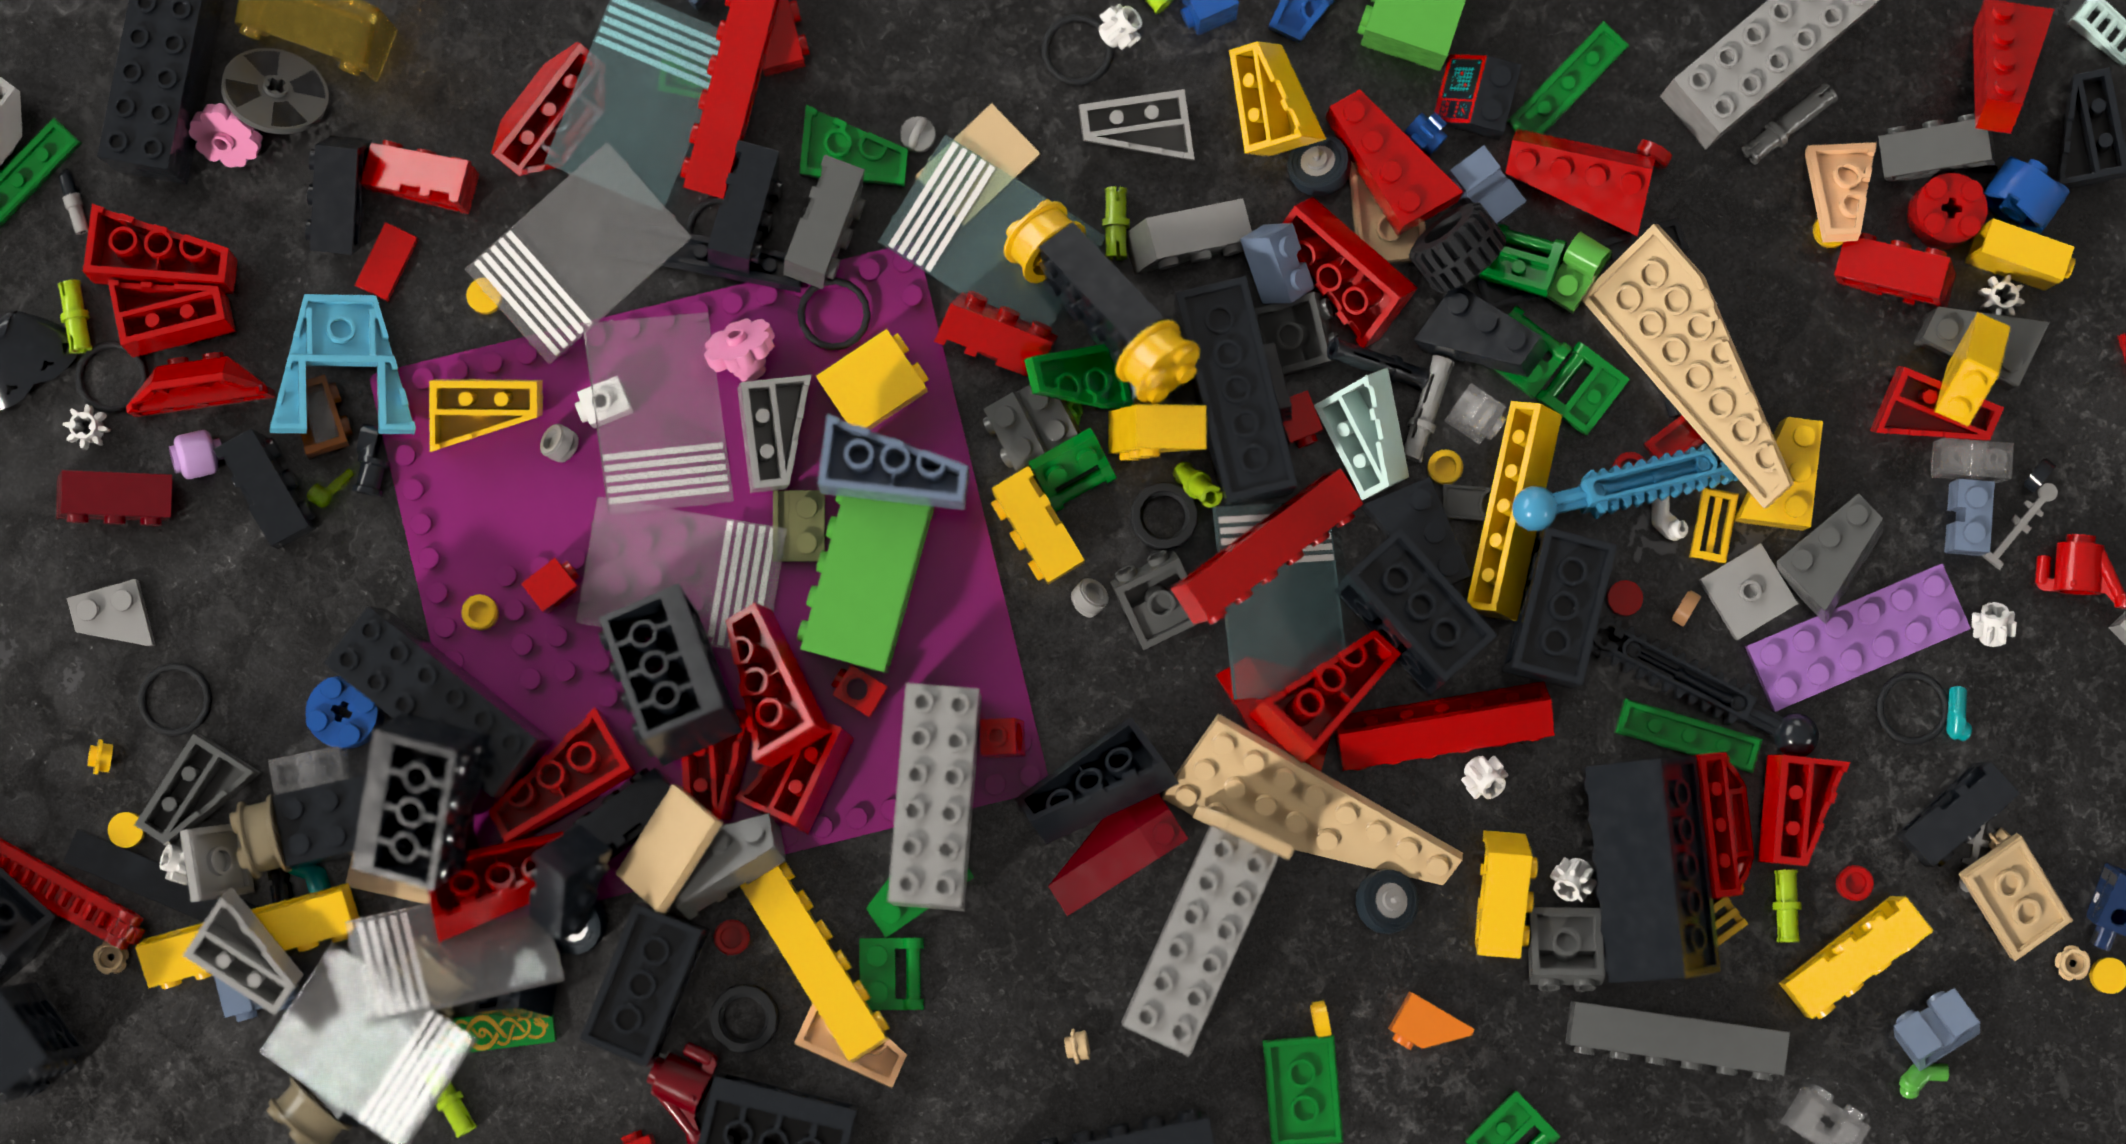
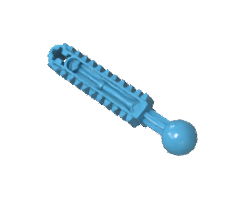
[1512,444,1738,531]

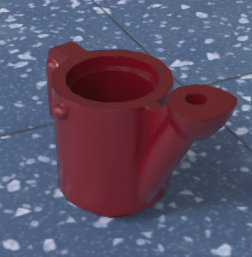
[647,1042,718,1144]

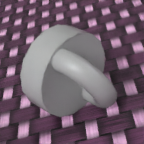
[900,116,936,153]
[540,423,579,463]
[1071,578,1109,618]

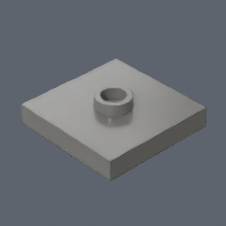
[1699,543,1798,641]
[180,824,255,902]

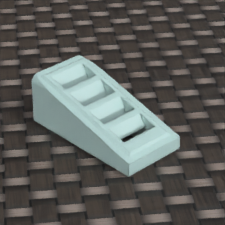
[2067,0,2126,67]

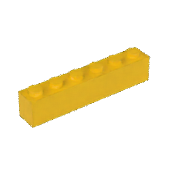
[1467,401,1562,621]
[740,861,890,1063]
[135,882,361,989]

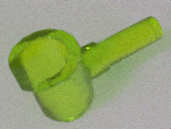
[307,468,354,508]

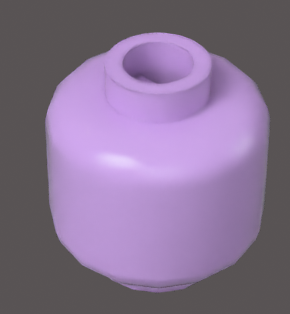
[169,430,224,479]

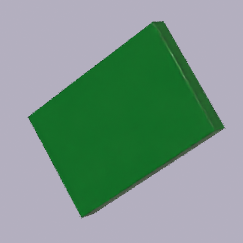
[1262,1034,1343,1144]

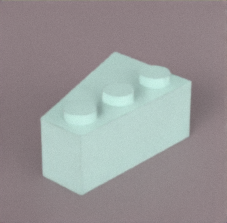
[1314,368,1409,500]

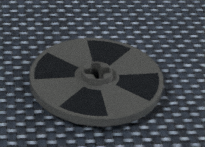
[221,48,329,134]

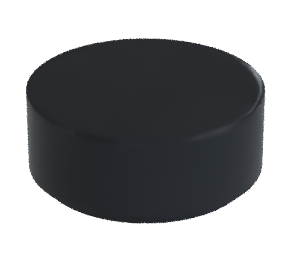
[2024,458,2056,493]

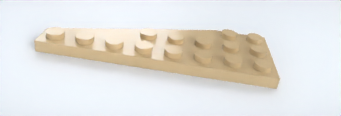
[1582,224,1794,508]
[1162,714,1463,885]

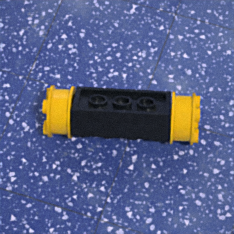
[1004,199,1200,405]

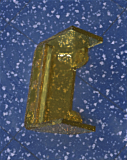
[235,0,397,82]

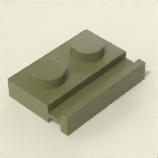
[773,490,825,562]

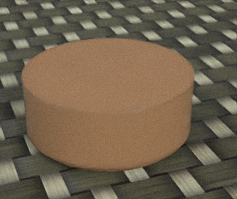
[1672,590,1702,627]

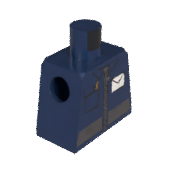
[2087,863,2126,951]

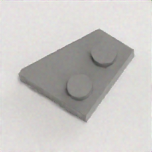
[67,579,156,647]

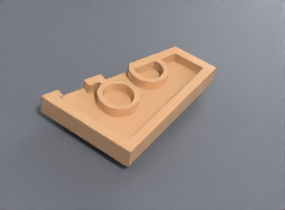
[1805,142,1877,242]
[794,1003,907,1089]

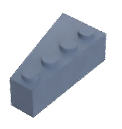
[818,414,969,510]

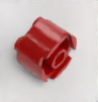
[1907,173,1988,250]

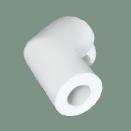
[1651,495,1688,541]

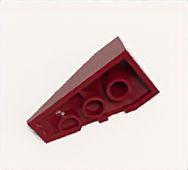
[1048,793,1188,916]

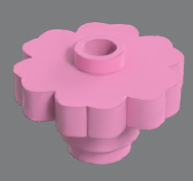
[189,103,263,168]
[704,318,775,382]

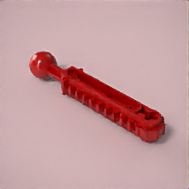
[0,838,146,951]

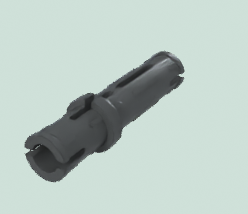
[1742,83,1838,165]

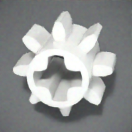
[1099,4,1142,49]
[1978,275,2025,317]
[63,404,111,450]
[1971,602,2017,647]
[1461,756,1508,799]
[160,839,188,885]
[1550,857,1597,902]

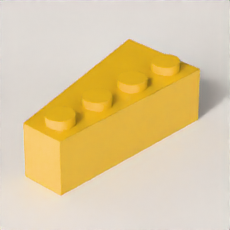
[1779,896,1933,1019]

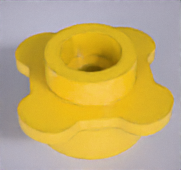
[87,739,113,775]

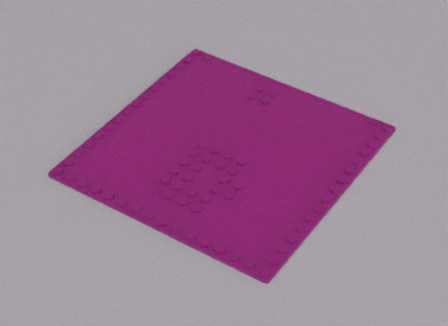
[370,243,1048,924]

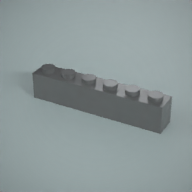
[1565,1001,1790,1081]

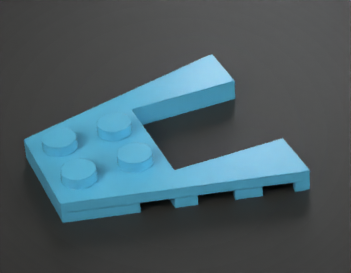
[270,294,416,434]

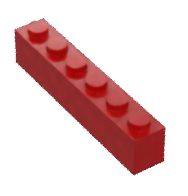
[680,0,781,199]
[1170,468,1363,624]
[1335,681,1555,771]

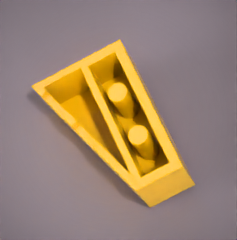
[1229,41,1326,156]
[429,379,543,452]
[1108,404,1206,461]
[1734,417,1823,531]
[991,466,1085,585]
[1475,830,1538,958]

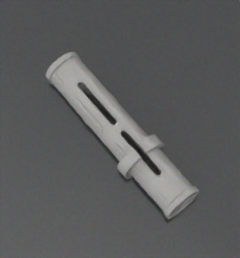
[1403,355,1455,462]

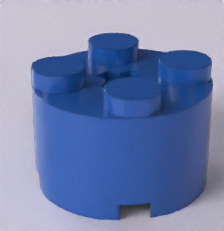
[1984,156,2070,235]
[306,676,385,749]

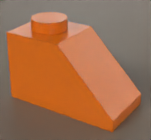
[1388,992,1475,1050]

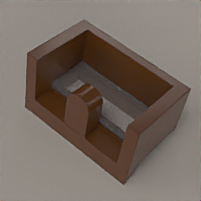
[300,374,353,460]

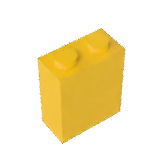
[1965,218,2076,291]
[1935,312,2011,426]
[816,329,929,430]

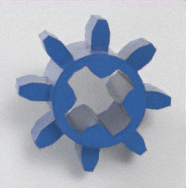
[1404,113,1448,156]

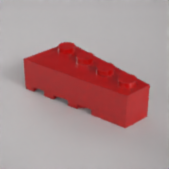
[763,0,810,76]
[1325,89,1463,237]
[1283,197,1418,348]
[83,203,238,294]
[725,602,831,768]
[1249,630,1401,763]

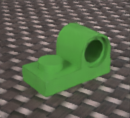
[1546,232,1612,314]

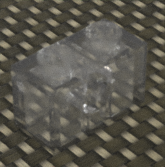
[1444,383,1506,444]
[1931,438,2014,483]
[268,745,352,795]
[1780,1085,1871,1144]

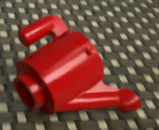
[2035,534,2126,609]

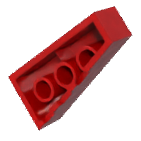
[1973,0,2055,134]
[1505,129,1656,236]
[488,707,637,843]
[428,831,565,943]

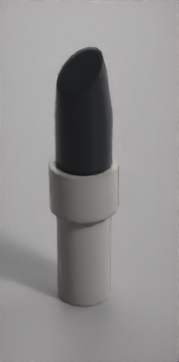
[59,168,89,235]

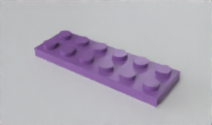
[1745,564,1971,712]

